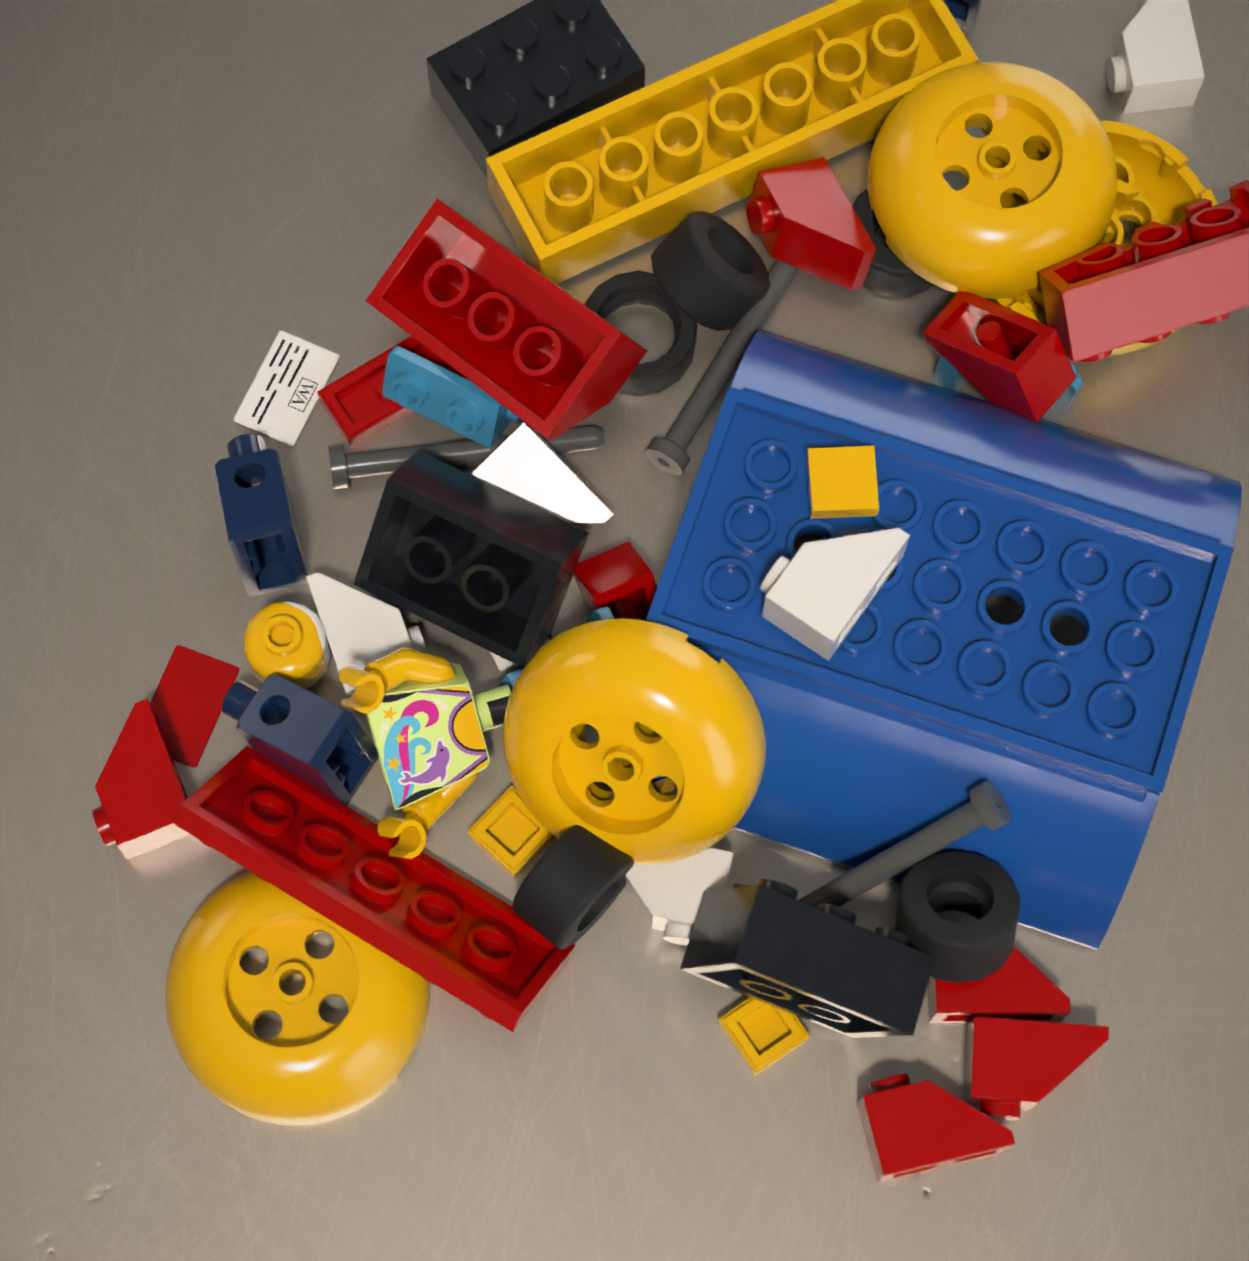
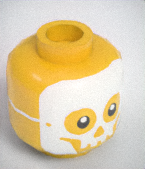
[243,601,331,689]

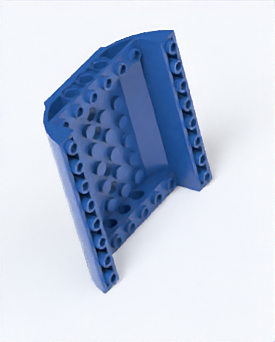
[601,329,1242,950]

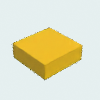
[806,446,879,519]
[467,785,555,880]
[717,997,810,1077]

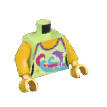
[338,647,511,859]

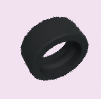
[585,271,697,396]

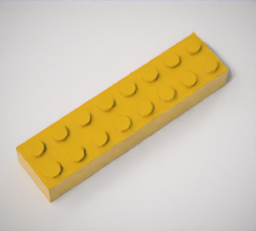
[486,0,979,284]

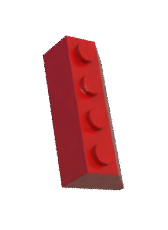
[365,198,648,441]

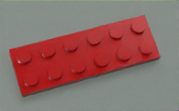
[174,746,576,1032]

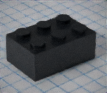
[426,0,645,178]
[353,450,589,668]
[680,879,935,1038]

